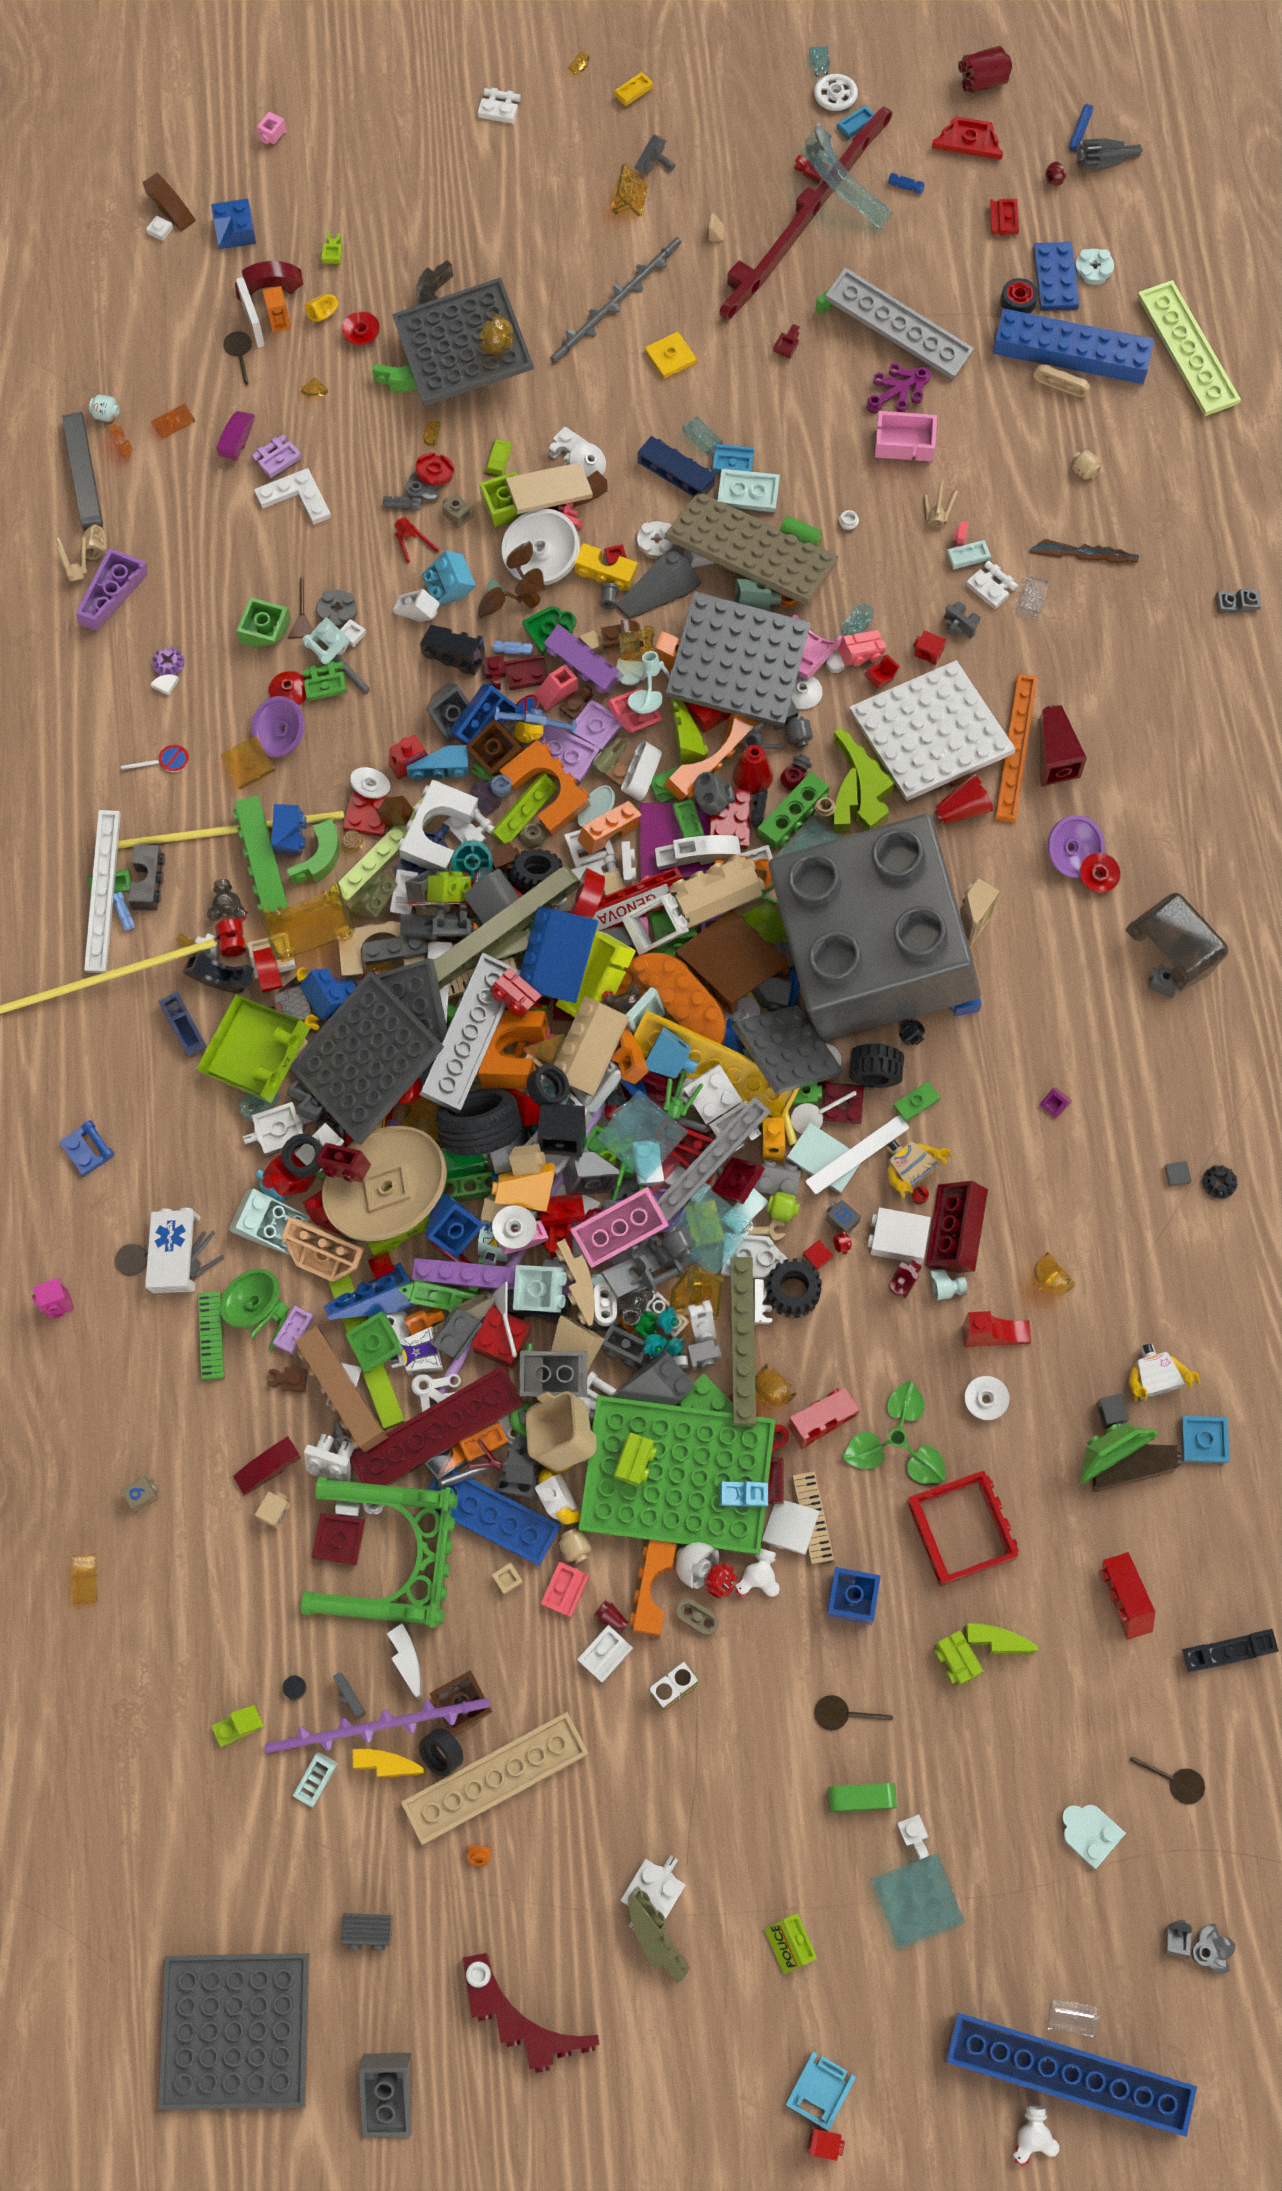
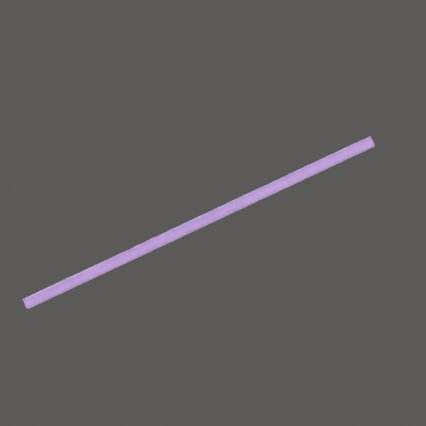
[435,1102,607,1401]

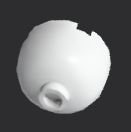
[676,1542,719,1589]

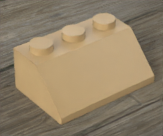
[960,878,1000,948]

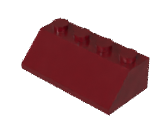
[925,1180,988,1273]

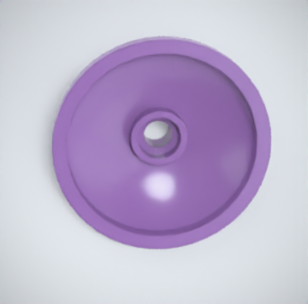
[251,696,304,758]
[1048,815,1105,878]

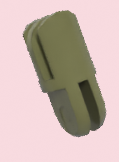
[591,737,627,776]

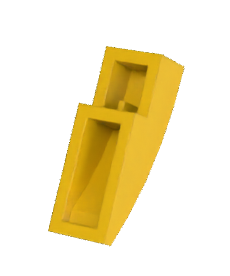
[352,1749,426,1778]

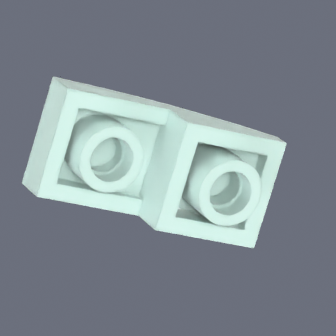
[722,1188,769,1234]

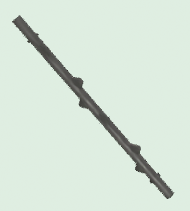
[550,237,681,363]

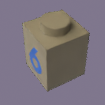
[121,1476,159,1513]

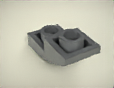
[1215,589,1261,613]

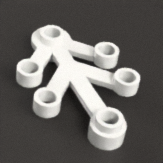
[412,1374,461,1412]

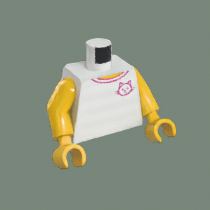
[1128,1343,1200,1402]
[535,1465,581,1525]

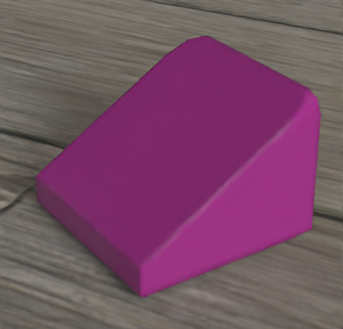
[1039,1088,1072,1118]

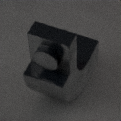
[182,952,254,993]

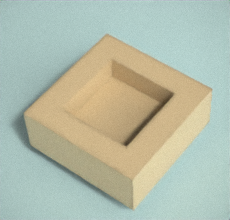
[492,1563,523,1595]

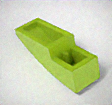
[833,768,858,833]
[965,1623,1038,1654]

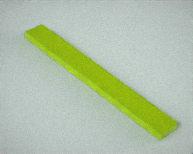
[327,1274,405,1430]

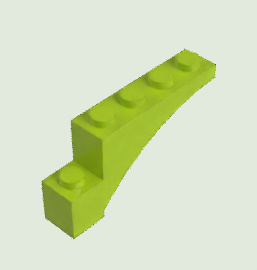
[833,727,894,831]

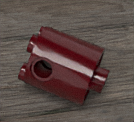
[958,46,1012,93]

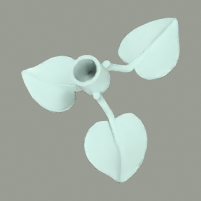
[616,651,672,714]

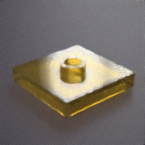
[221,735,275,790]

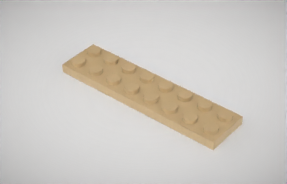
[401,1712,589,1846]

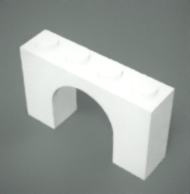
[398,780,478,871]

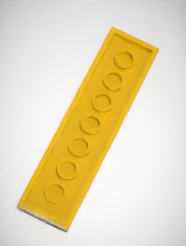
[634,1010,800,1118]

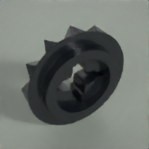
[1202,1165,1238,1199]

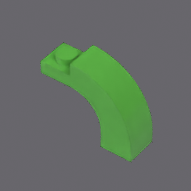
[372,364,417,392]
[287,818,340,885]

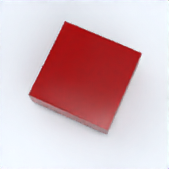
[604,544,627,566]
[802,1240,834,1271]

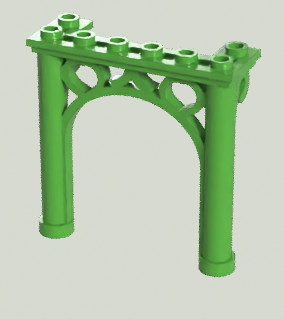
[301,1477,458,1628]

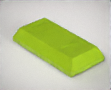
[485,439,513,476]

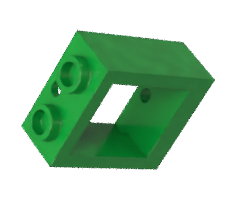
[442,1150,489,1179]

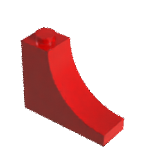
[962,1311,1031,1347]

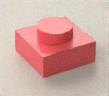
[953,521,969,547]

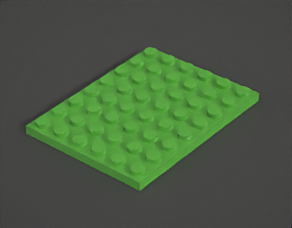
[579,1395,776,1555]

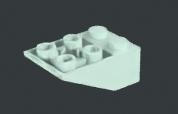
[228,1189,310,1256]

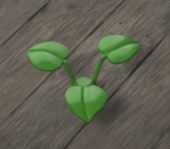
[843,1381,946,1484]

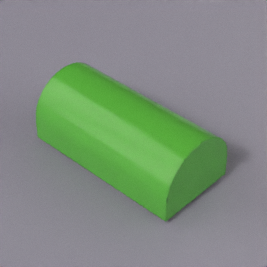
[780,516,822,547]

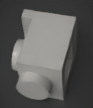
[687,1340,722,1372]

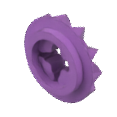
[152,646,184,676]

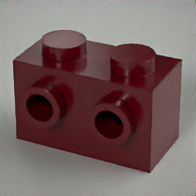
[316,1142,371,1183]

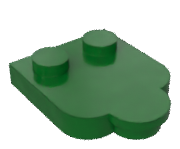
[522,606,577,655]

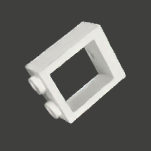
[621,893,689,955]

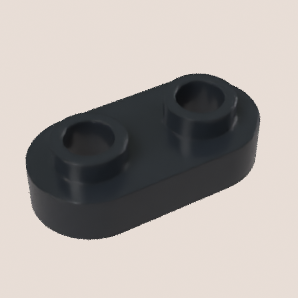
[750,789,768,828]

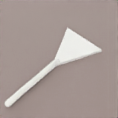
[492,1282,517,1357]

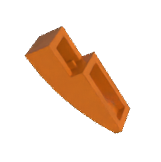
[611,1025,649,1084]

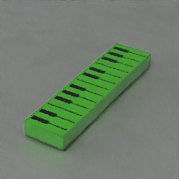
[198,1292,225,1381]

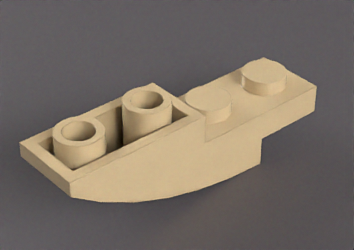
[555,1239,595,1329]

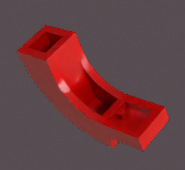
[569,867,605,919]

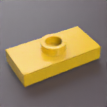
[614,72,654,107]

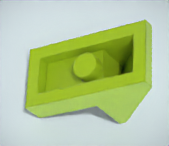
[211,1705,264,1748]

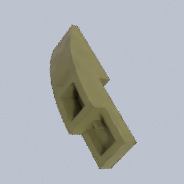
[628,1886,690,1983]

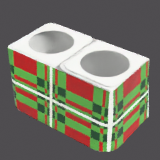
[649,1662,698,1710]

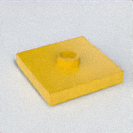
[645,331,697,379]

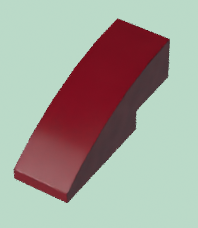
[233,1436,301,1496]

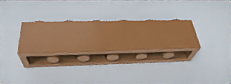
[295,1326,388,1452]

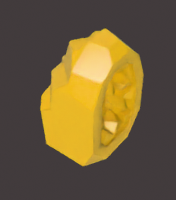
[304,294,338,322]
[514,721,543,744]

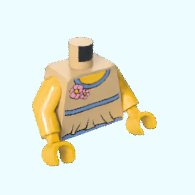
[886,1140,953,1198]

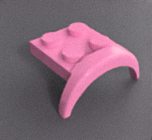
[792,614,842,680]

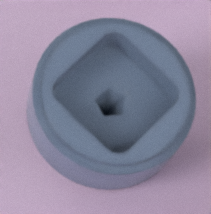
[491,775,512,797]

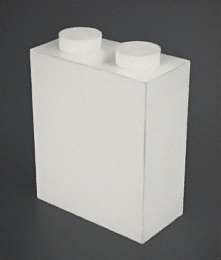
[867,1207,931,1264]

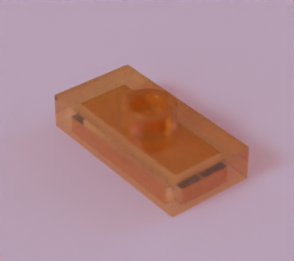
[151,404,195,440]

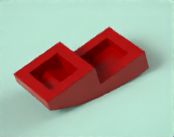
[252,946,283,993]

